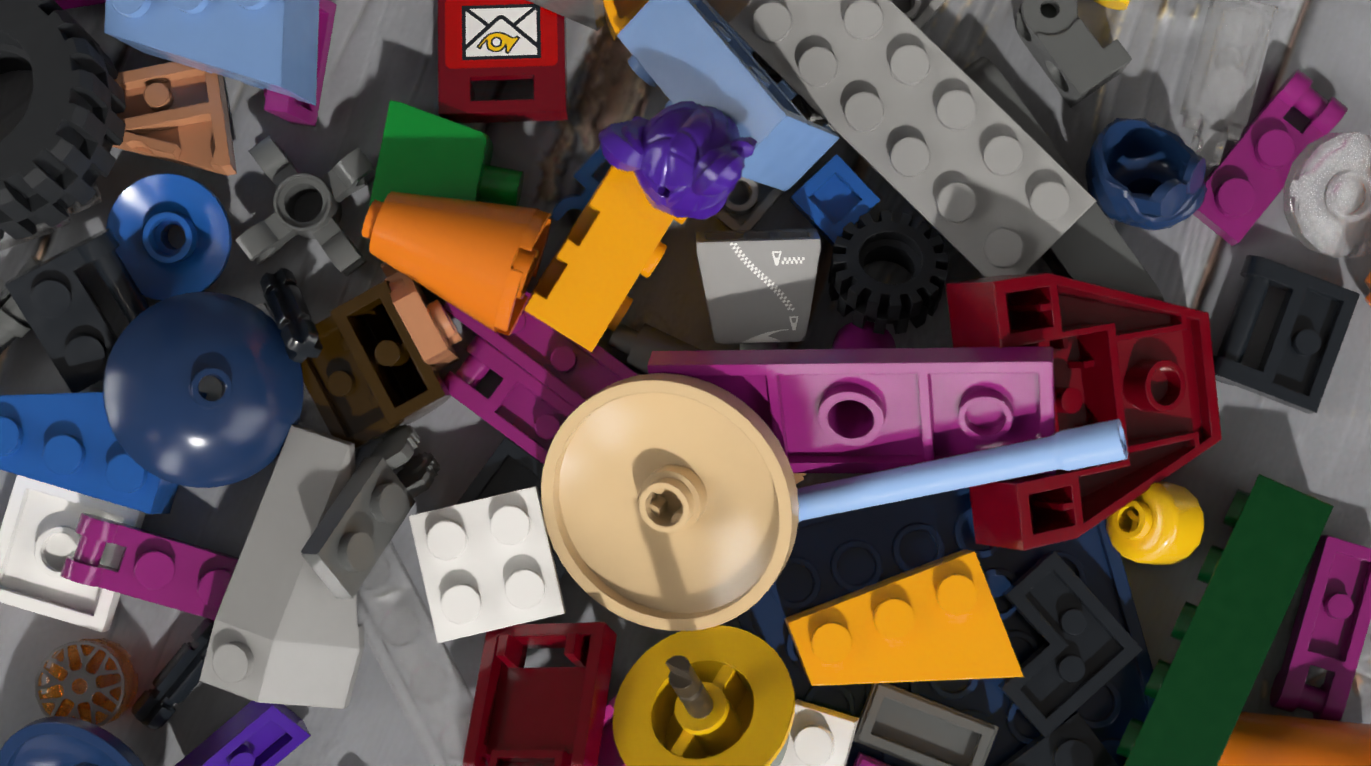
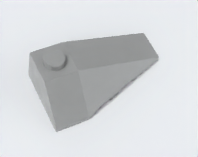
[199,424,365,709]

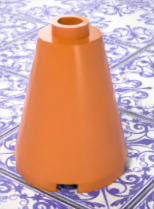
[362,191,552,336]
[1217,712,1371,766]

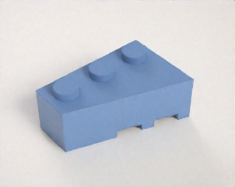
[104,0,319,106]
[617,0,840,192]

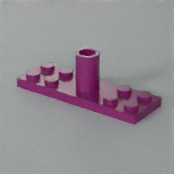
[647,321,1056,474]

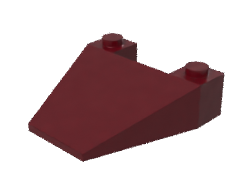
[946,273,1222,551]

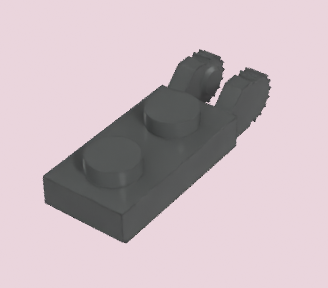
[300,424,440,599]

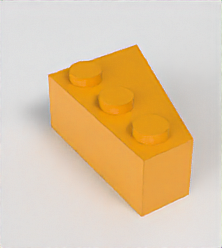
[524,165,687,352]
[784,549,1024,686]

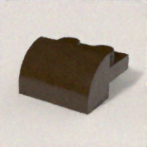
[300,280,451,451]

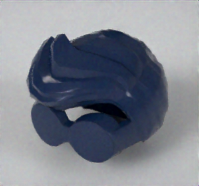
[1085,118,1207,230]

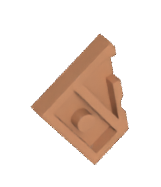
[112,62,237,176]
[380,262,463,371]

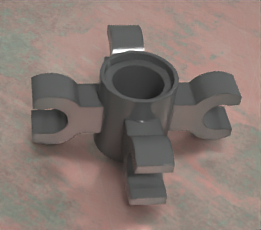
[235,136,376,277]

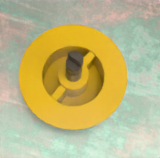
[613,625,795,766]

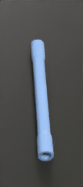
[797,419,1128,523]

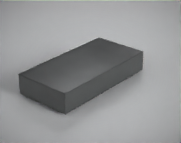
[853,683,999,766]

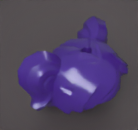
[598,101,757,219]

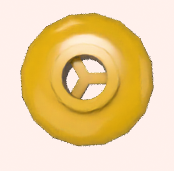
[1106,481,1204,565]

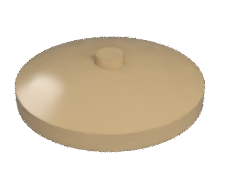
[541,373,799,631]

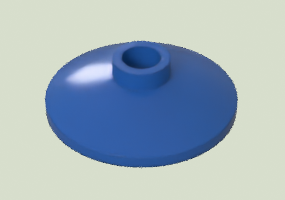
[106,173,232,301]

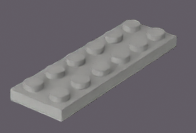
[728,0,1096,278]

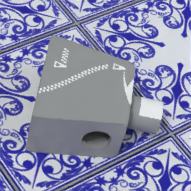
[696,228,821,350]

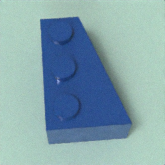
[0,391,207,514]

